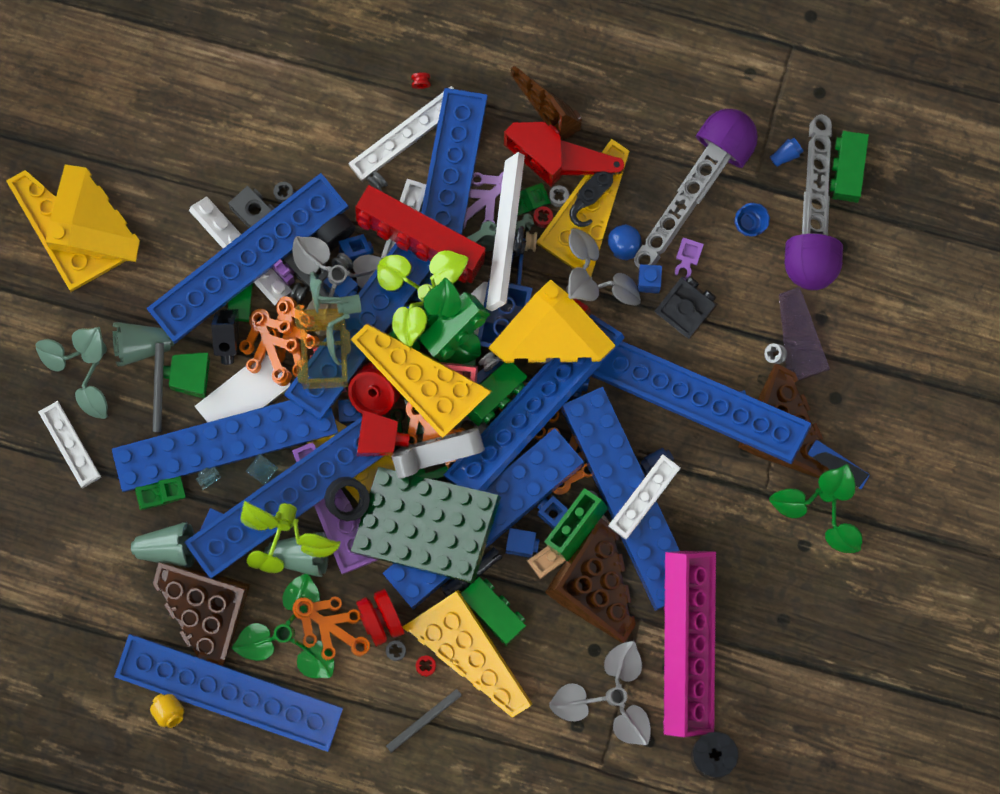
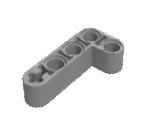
[391,428,485,478]

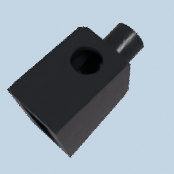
[211,309,240,365]

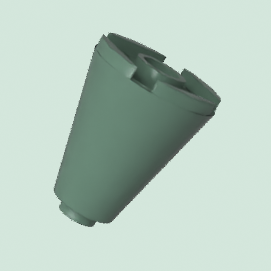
[113,322,174,367]
[131,522,195,567]
[264,532,329,577]

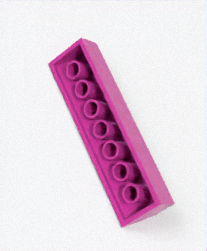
[663,551,716,737]

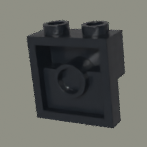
[654,276,718,339]

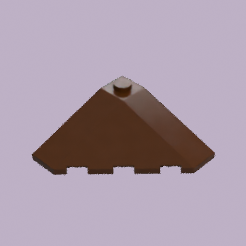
[511,66,582,141]
[738,363,829,478]
[545,518,636,643]
[153,562,250,666]

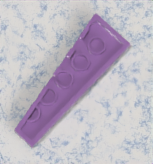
[292,442,378,575]

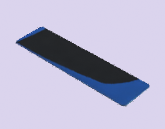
[808,440,870,489]

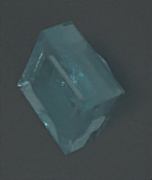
[246,454,278,485]
[196,467,221,490]

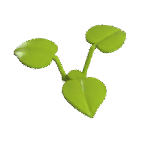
[377,251,469,347]
[240,501,340,573]

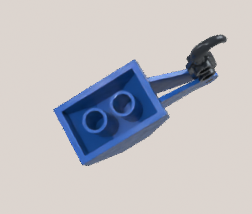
[478,226,533,347]

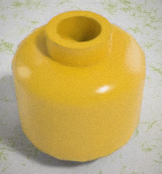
[150,694,184,728]

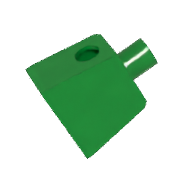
[163,353,210,398]

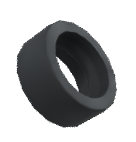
[313,213,356,251]
[325,477,370,521]

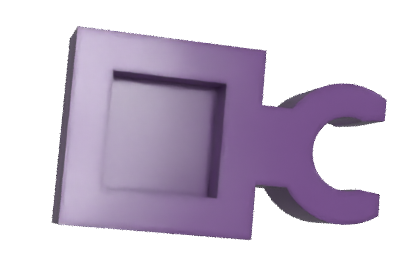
[675,238,704,278]
[273,259,295,287]

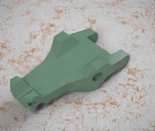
[467,213,534,252]

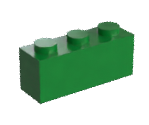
[829,131,869,203]
[419,292,490,362]
[467,362,527,427]
[544,488,608,562]
[461,577,526,647]

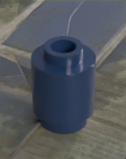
[640,448,674,476]

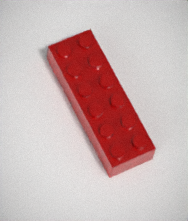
[355,185,486,284]

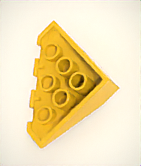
[46,165,140,262]
[489,279,615,363]

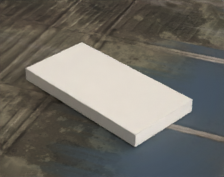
[195,353,291,423]

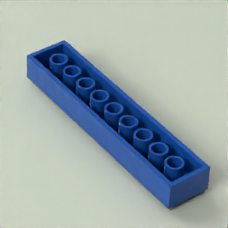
[561,387,680,611]
[383,428,584,610]

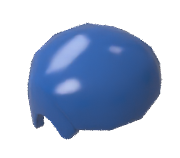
[734,203,770,237]
[608,224,642,260]

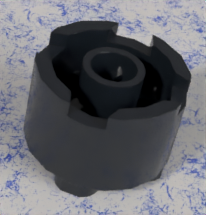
[691,732,738,779]

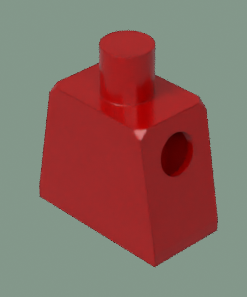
[356,411,410,457]

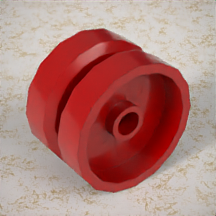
[348,362,402,416]
[356,588,405,647]

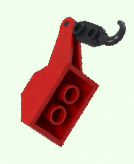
[504,122,624,227]

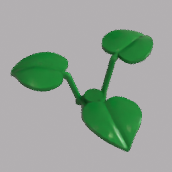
[389,277,481,362]
[769,464,863,553]
[232,574,335,678]

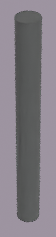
[153,343,164,432]
[386,689,462,753]

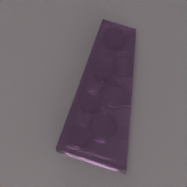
[779,287,830,381]

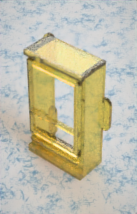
[295,305,351,389]

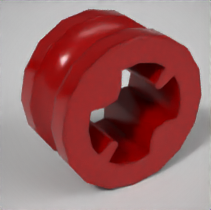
[411,72,431,89]
[533,206,553,228]
[416,655,436,677]

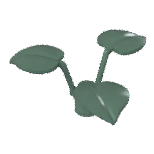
[310,271,361,365]
[35,327,108,419]

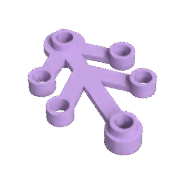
[464,172,503,228]

